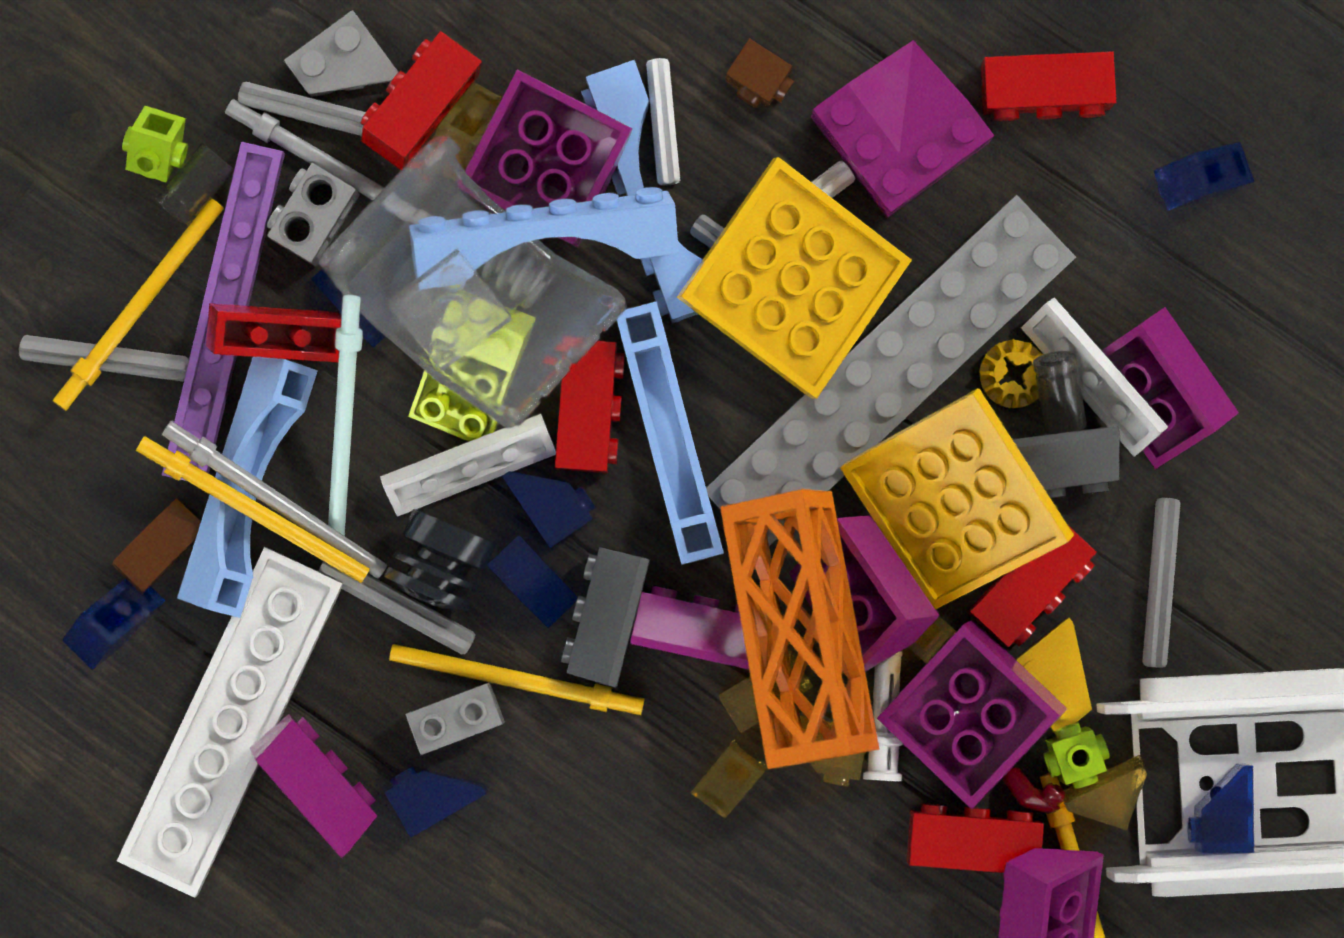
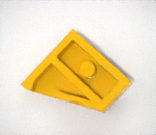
[1016,617,1092,733]

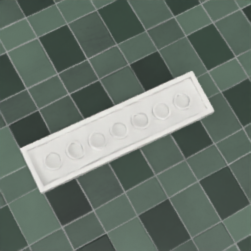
[117,547,343,898]

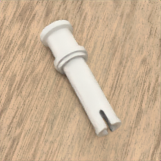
[863,651,904,781]

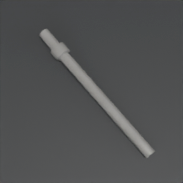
[225,99,432,224]
[161,421,387,579]

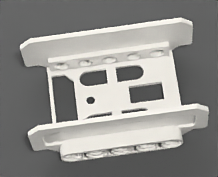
[1096,668,1344,897]

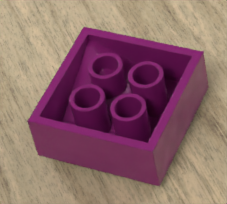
[811,40,994,219]
[458,70,633,248]
[877,619,1067,809]

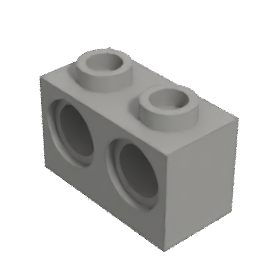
[267,163,360,267]
[405,682,505,755]

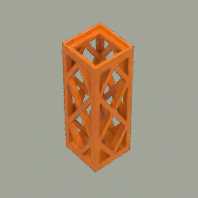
[720,489,880,769]

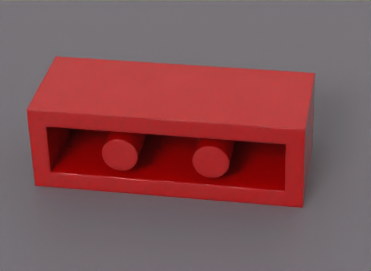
[360,31,482,171]
[981,51,1116,121]
[206,303,342,362]
[555,338,625,473]
[967,526,1097,647]
[907,803,1044,873]

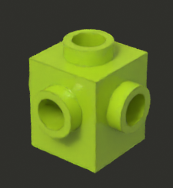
[122,106,188,182]
[1043,723,1110,789]

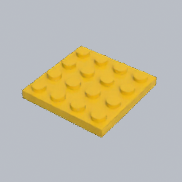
[677,157,912,399]
[840,388,1074,610]

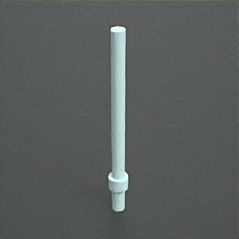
[328,295,363,536]

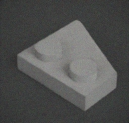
[284,10,398,97]

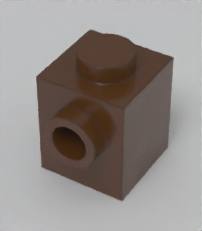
[725,38,795,108]

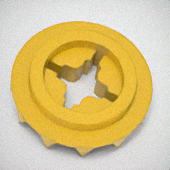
[980,339,1049,408]

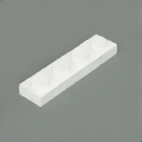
[1021,298,1168,457]
[380,414,556,517]

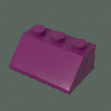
[1101,307,1239,469]
[789,516,939,672]
[630,586,750,670]
[250,714,377,858]
[999,848,1104,938]

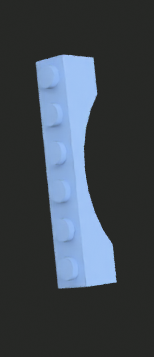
[581,60,703,323]
[409,187,679,289]
[615,301,723,565]
[177,357,318,618]

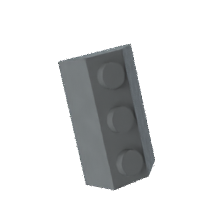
[1012,426,1120,498]
[561,547,650,687]

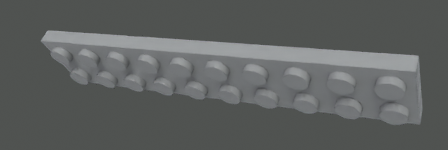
[706,195,1076,546]

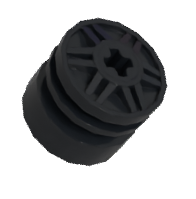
[384,509,497,612]

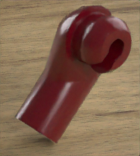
[1003,768,1066,814]

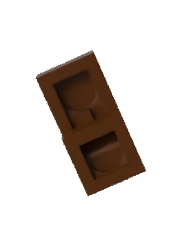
[112,498,201,594]

